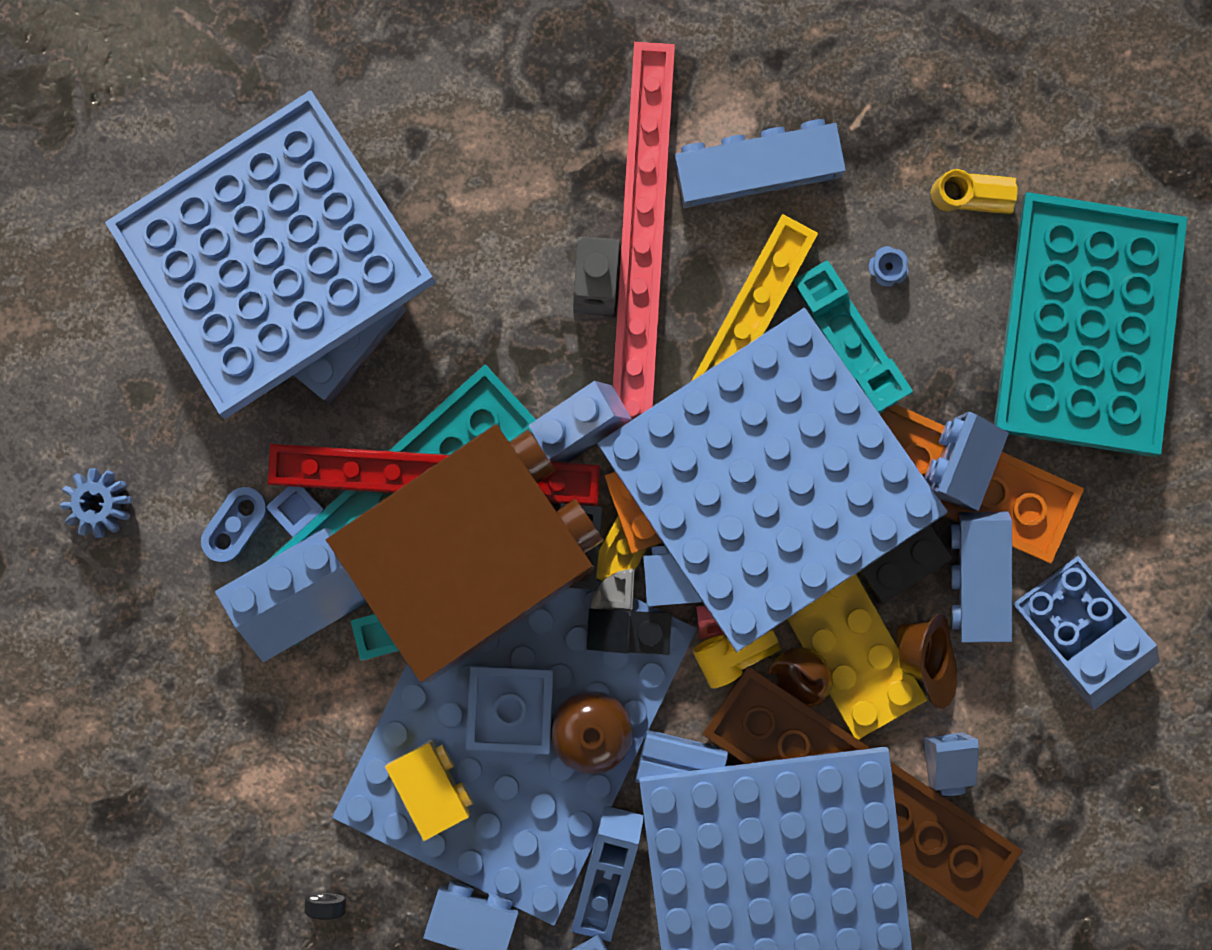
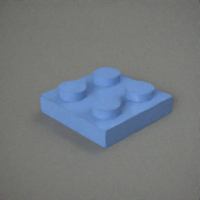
[466,666,554,754]

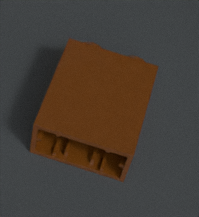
[325,424,604,683]

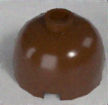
[551,691,633,774]

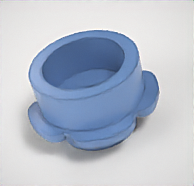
[869,246,909,287]

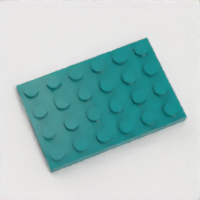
[994,192,1188,458]

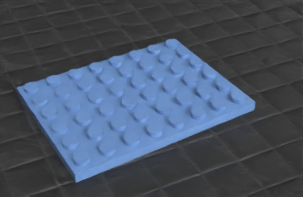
[332,580,697,926]

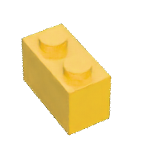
[385,739,473,841]

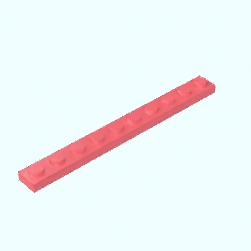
[613,42,675,425]

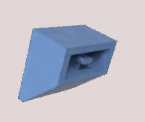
[924,412,1009,512]

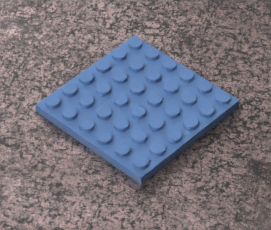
[105,90,436,419]
[597,308,948,653]
[639,747,912,950]

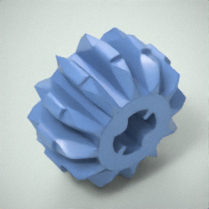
[60,468,133,538]

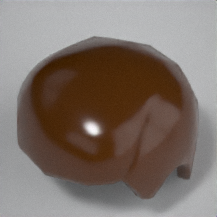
[768,647,833,707]

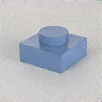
[266,487,324,537]

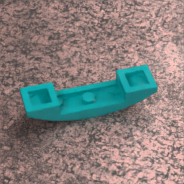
[793,260,913,414]

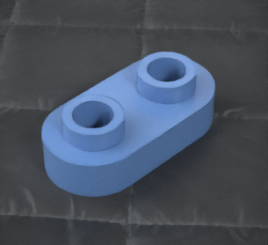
[201,487,268,562]

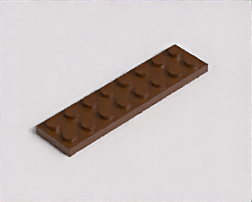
[702,666,1023,919]

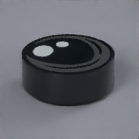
[304,892,346,920]

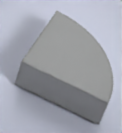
[591,569,635,611]

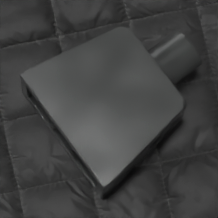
[573,236,620,316]

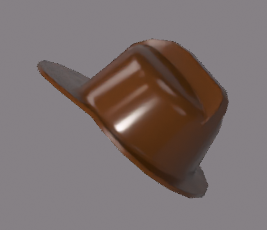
[897,613,957,709]

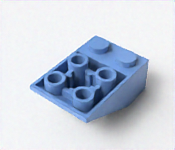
[1013,556,1159,711]

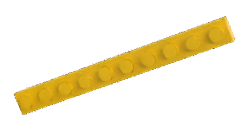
[597,214,818,581]

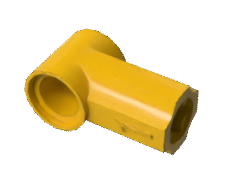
[930,169,1018,214]
[692,630,781,688]

